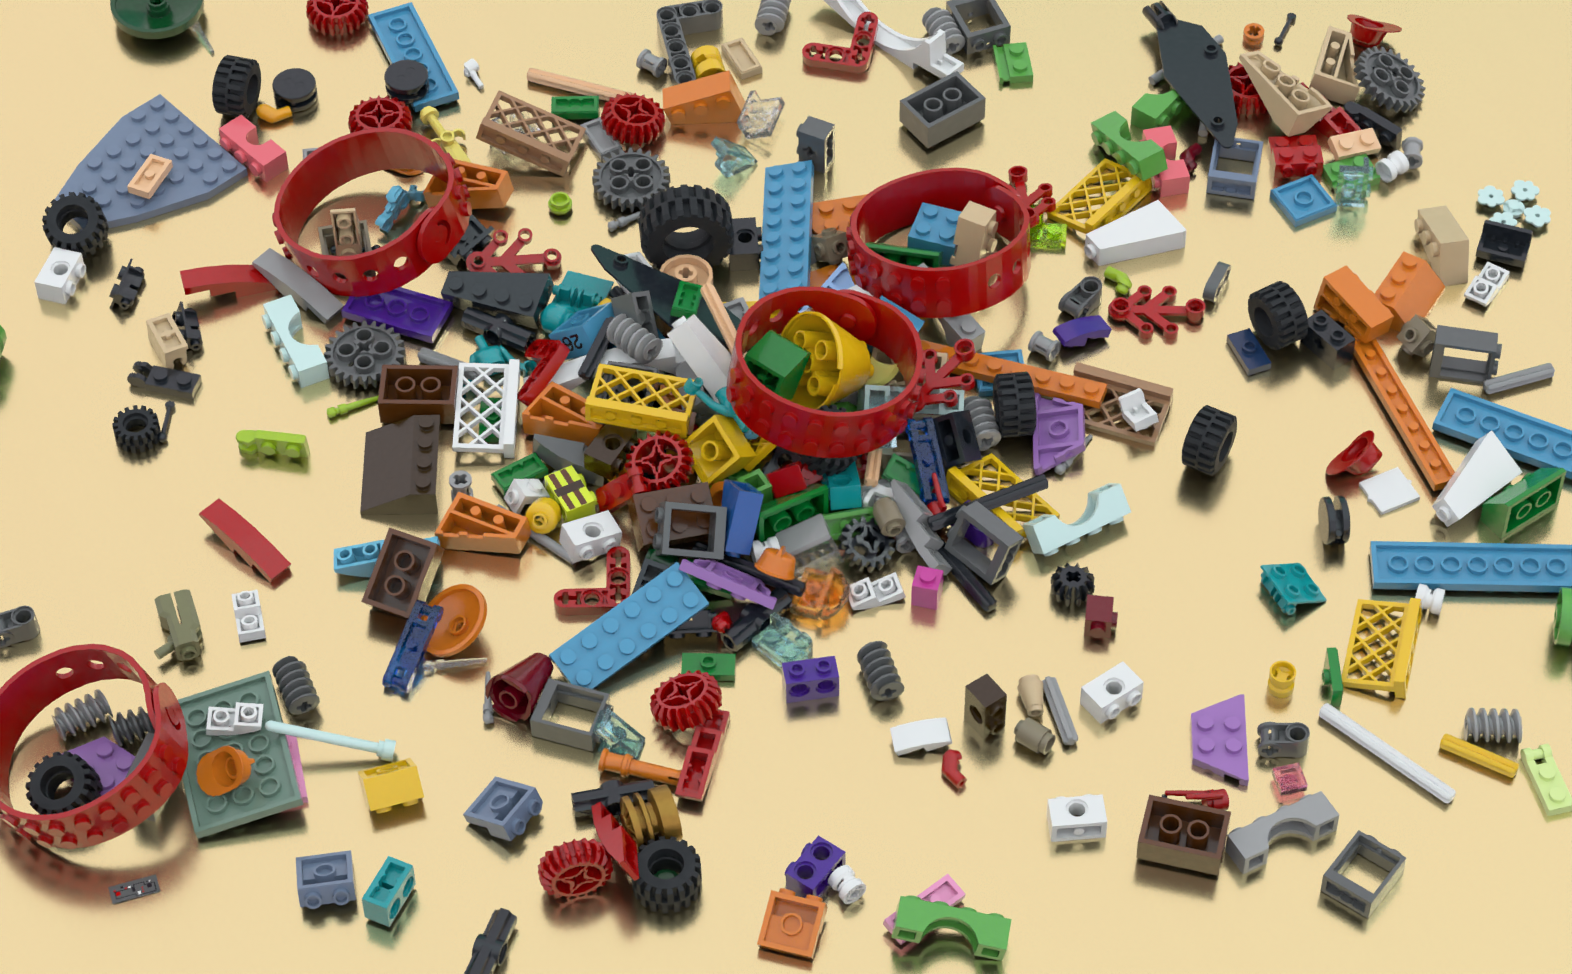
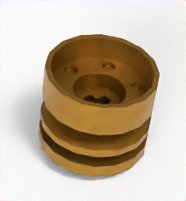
[620,784,683,853]

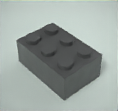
[899,71,986,148]

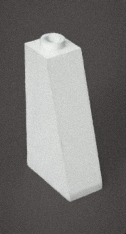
[1084,200,1187,266]
[667,314,732,404]
[1432,431,1522,527]

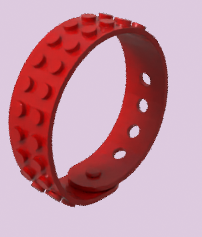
[272,127,472,297]
[846,168,1031,318]
[726,286,926,458]
[0,644,188,849]

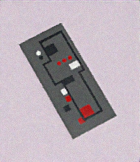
[108,874,160,904]

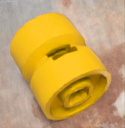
[690,45,726,79]

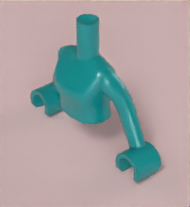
[462,335,537,398]
[684,377,749,432]

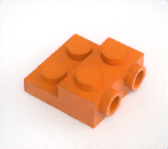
[757,888,828,960]

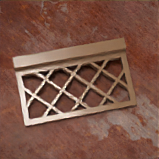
[476,90,586,177]
[1064,362,1174,447]

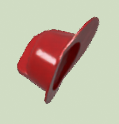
[1347,14,1402,48]
[1326,430,1382,475]

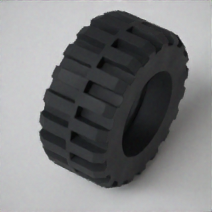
[638,184,734,269]

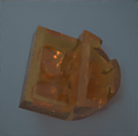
[790,567,850,620]

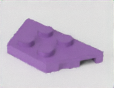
[1033,393,1086,475]
[679,559,777,610]
[1190,694,1249,786]
[61,737,135,795]

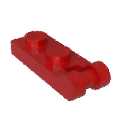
[595,466,648,513]

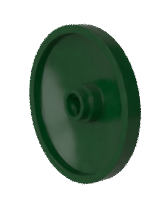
[110,0,204,39]

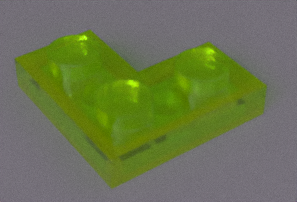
[1030,204,1067,249]

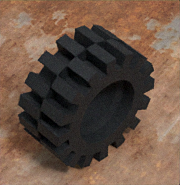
[112,405,161,453]

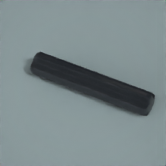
[578,316,614,381]

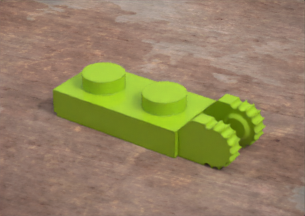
[235,429,310,458]

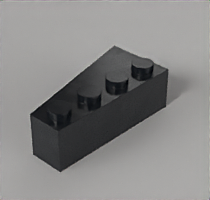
[441,271,554,329]

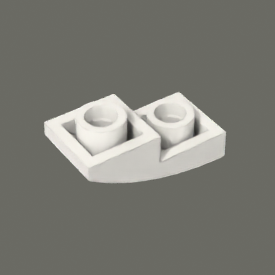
[1464,262,1510,307]
[844,572,906,610]
[231,590,266,643]
[206,702,263,736]
[890,717,952,756]

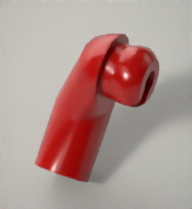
[711,611,733,633]
[941,749,967,788]

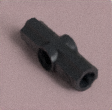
[461,307,536,353]
[721,588,792,652]
[571,779,654,817]
[464,908,517,974]

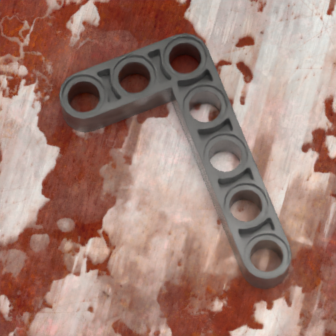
[656,0,723,86]

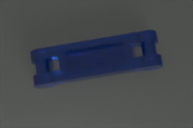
[905,417,950,506]
[382,600,444,693]

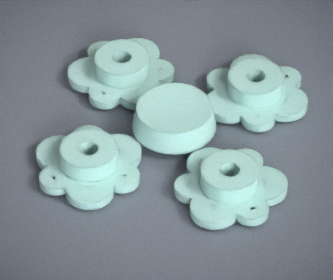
[1478,180,1551,228]

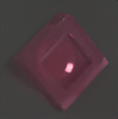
[1272,762,1308,796]

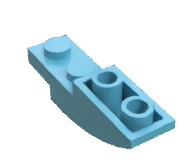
[334,536,441,577]

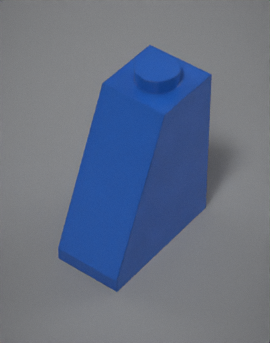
[721,479,764,558]

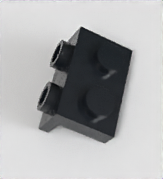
[447,214,495,266]
[1475,220,1533,268]

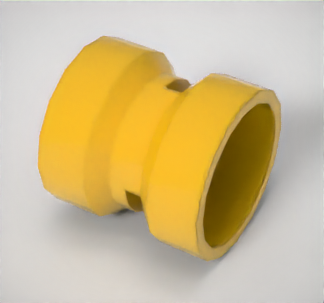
[1267,661,1296,698]

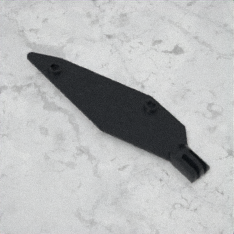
[1142,1,1238,149]
[591,244,753,352]

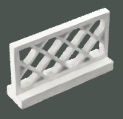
[452,359,520,458]

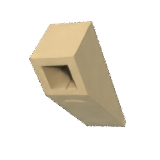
[330,208,362,256]

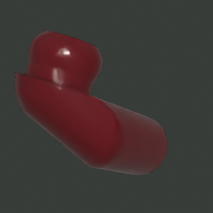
[1179,143,1202,173]

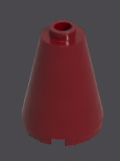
[485,652,554,722]

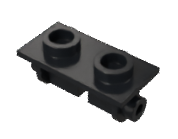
[109,258,145,309]
[172,301,203,351]
[669,609,717,638]

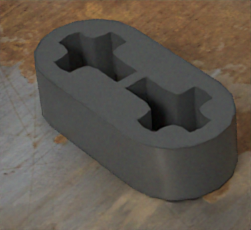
[1202,261,1231,303]

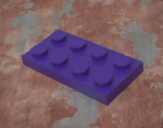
[341,287,453,343]

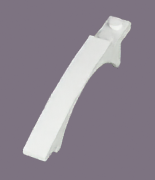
[824,0,964,79]
[523,338,685,391]

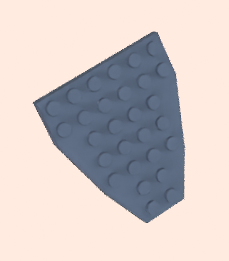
[55,94,248,231]

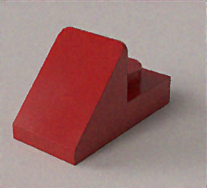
[765,459,823,499]

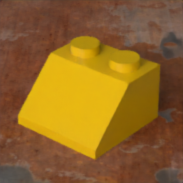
[685,414,757,486]
[358,758,424,814]

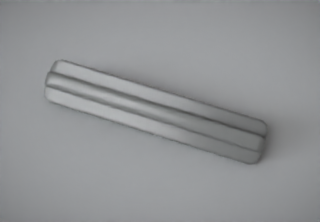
[417,347,479,381]
[1483,363,1555,395]
[1043,676,1078,746]

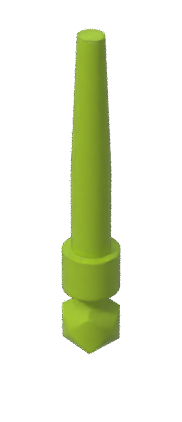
[327,395,379,418]

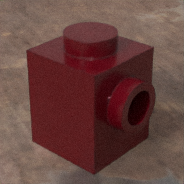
[1084,594,1118,638]

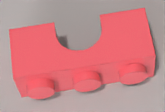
[219,115,289,182]
[1139,125,1190,197]

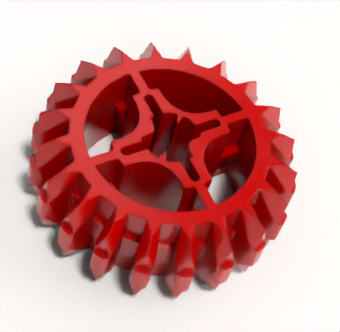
[306,0,369,37]
[1228,62,1268,118]
[601,92,665,147]
[348,95,413,133]
[625,430,695,492]
[650,670,722,732]
[538,838,613,899]

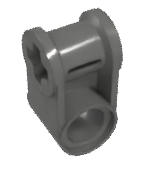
[1058,276,1102,319]
[0,605,40,648]
[1257,722,1310,758]

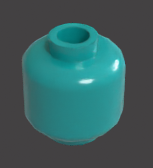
[540,302,576,334]

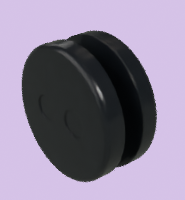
[384,60,429,103]
[272,68,318,112]
[1318,495,1351,545]

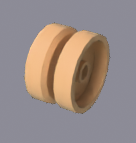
[660,254,713,286]

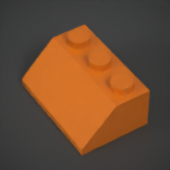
[1374,251,1445,332]

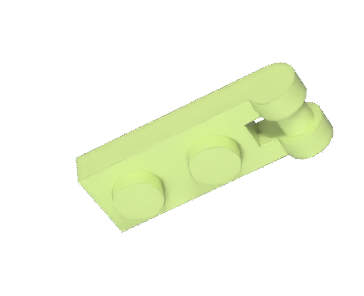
[1520,744,1572,816]

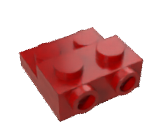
[1267,135,1324,178]

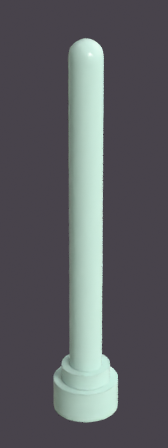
[265,720,396,762]

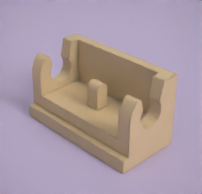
[146,313,188,369]

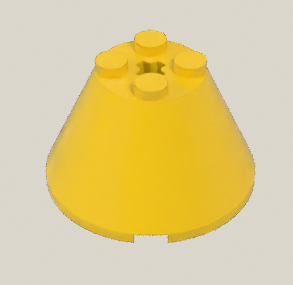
[781,311,874,409]

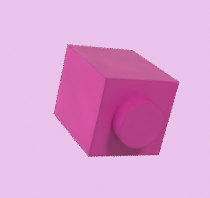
[911,565,944,610]

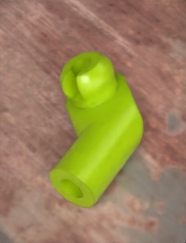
[1104,266,1132,295]

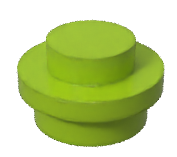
[548,192,572,214]

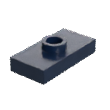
[1226,328,1272,376]

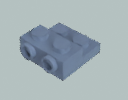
[463,776,543,841]
[296,850,356,909]

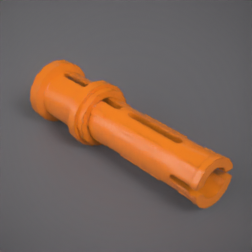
[598,748,681,787]

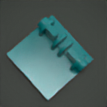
[552,270,614,312]
[1260,563,1327,615]

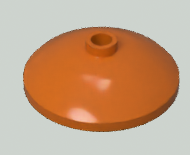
[418,584,487,657]

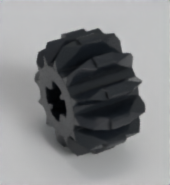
[1050,563,1095,607]

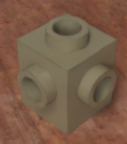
[811,228,848,265]
[1396,314,1437,357]

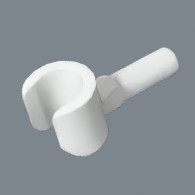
[464,59,484,89]

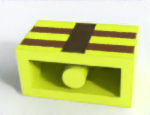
[544,465,598,523]

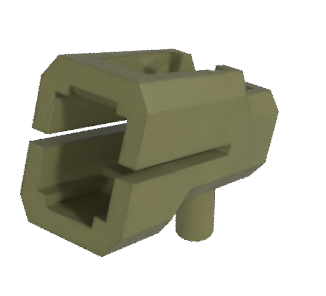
[154,589,203,661]

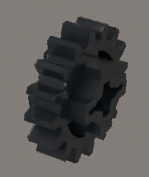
[838,516,895,573]

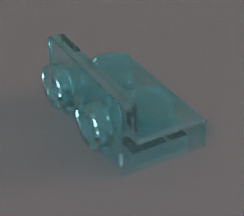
[1335,157,1373,207]
[752,612,813,668]

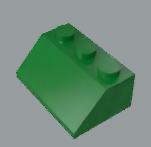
[866,242,943,268]
[1480,468,1566,539]
[753,483,828,543]

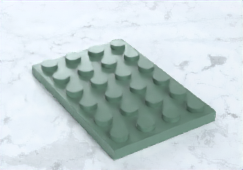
[178,671,304,839]

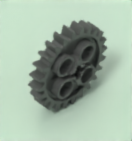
[1353,46,1426,113]
[592,148,671,212]
[324,321,406,389]

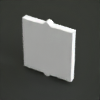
[1359,467,1420,515]

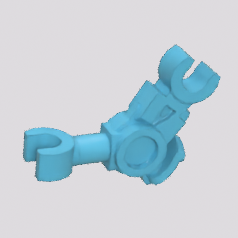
[375,185,425,233]

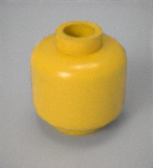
[525,497,562,534]

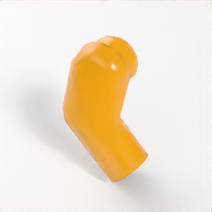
[256,104,292,123]

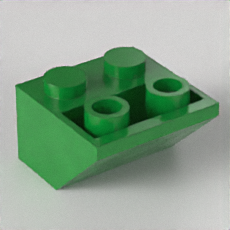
[744,330,811,400]

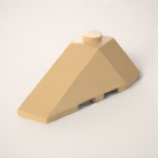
[1239,50,1333,137]

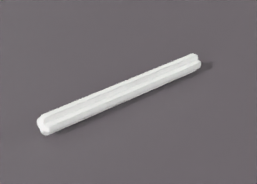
[1319,703,1456,804]

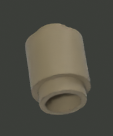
[872,497,906,537]
[1014,717,1056,754]

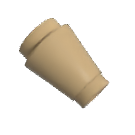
[1017,674,1044,717]

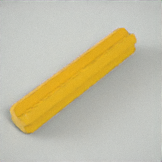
[1440,733,1519,778]

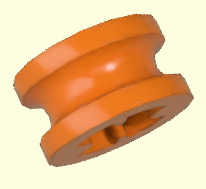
[1243,23,1265,45]

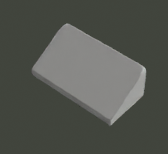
[775,514,831,556]

